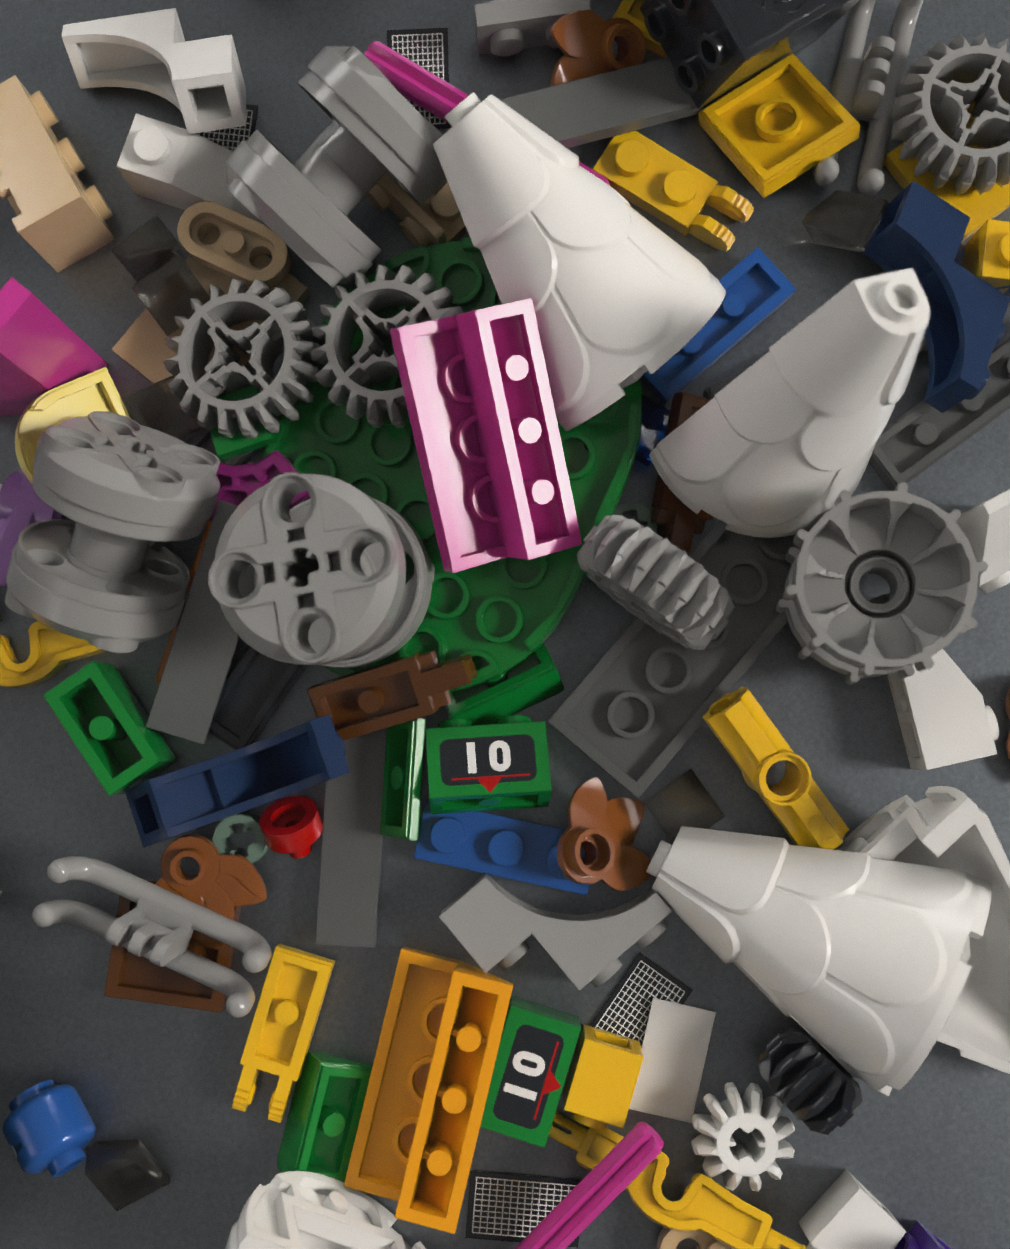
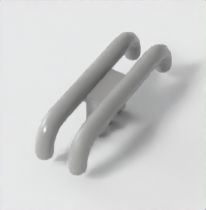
[813,0,924,196]
[32,856,272,1018]

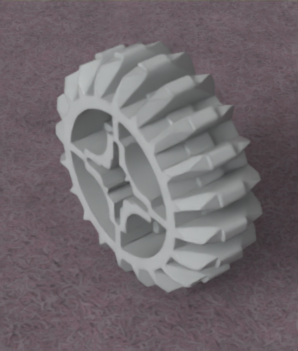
[890,32,1010,196]
[310,264,464,428]
[163,278,320,439]
[577,515,735,650]

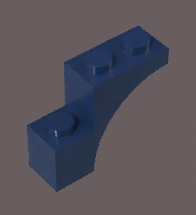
[864,181,1010,413]
[125,714,350,848]

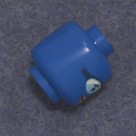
[2,1079,96,1178]

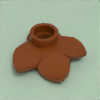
[550,10,646,87]
[557,777,651,891]
[155,834,267,950]

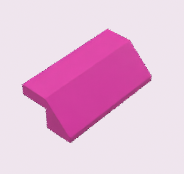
[0,277,110,417]
[390,298,582,573]

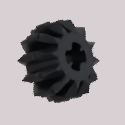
[758,1025,863,1135]

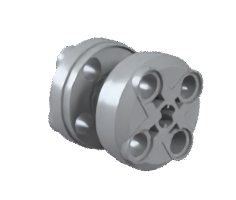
[225,45,448,288]
[5,411,220,653]
[208,473,435,668]

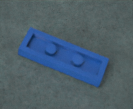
[640,247,796,406]
[414,799,589,895]

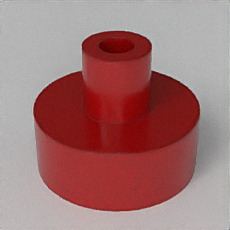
[259,796,323,859]

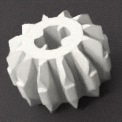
[691,1082,795,1192]

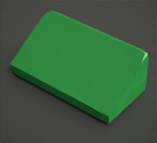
[444,643,564,726]
[380,718,427,841]
[277,1050,373,1182]

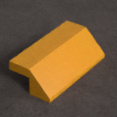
[344,946,514,1234]

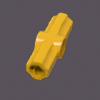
[702,686,849,850]

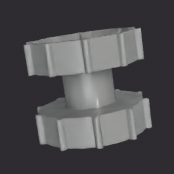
[775,482,988,685]

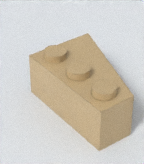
[0,75,116,273]

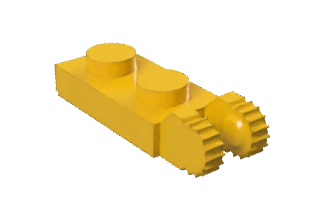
[593,131,754,252]
[232,943,336,1123]

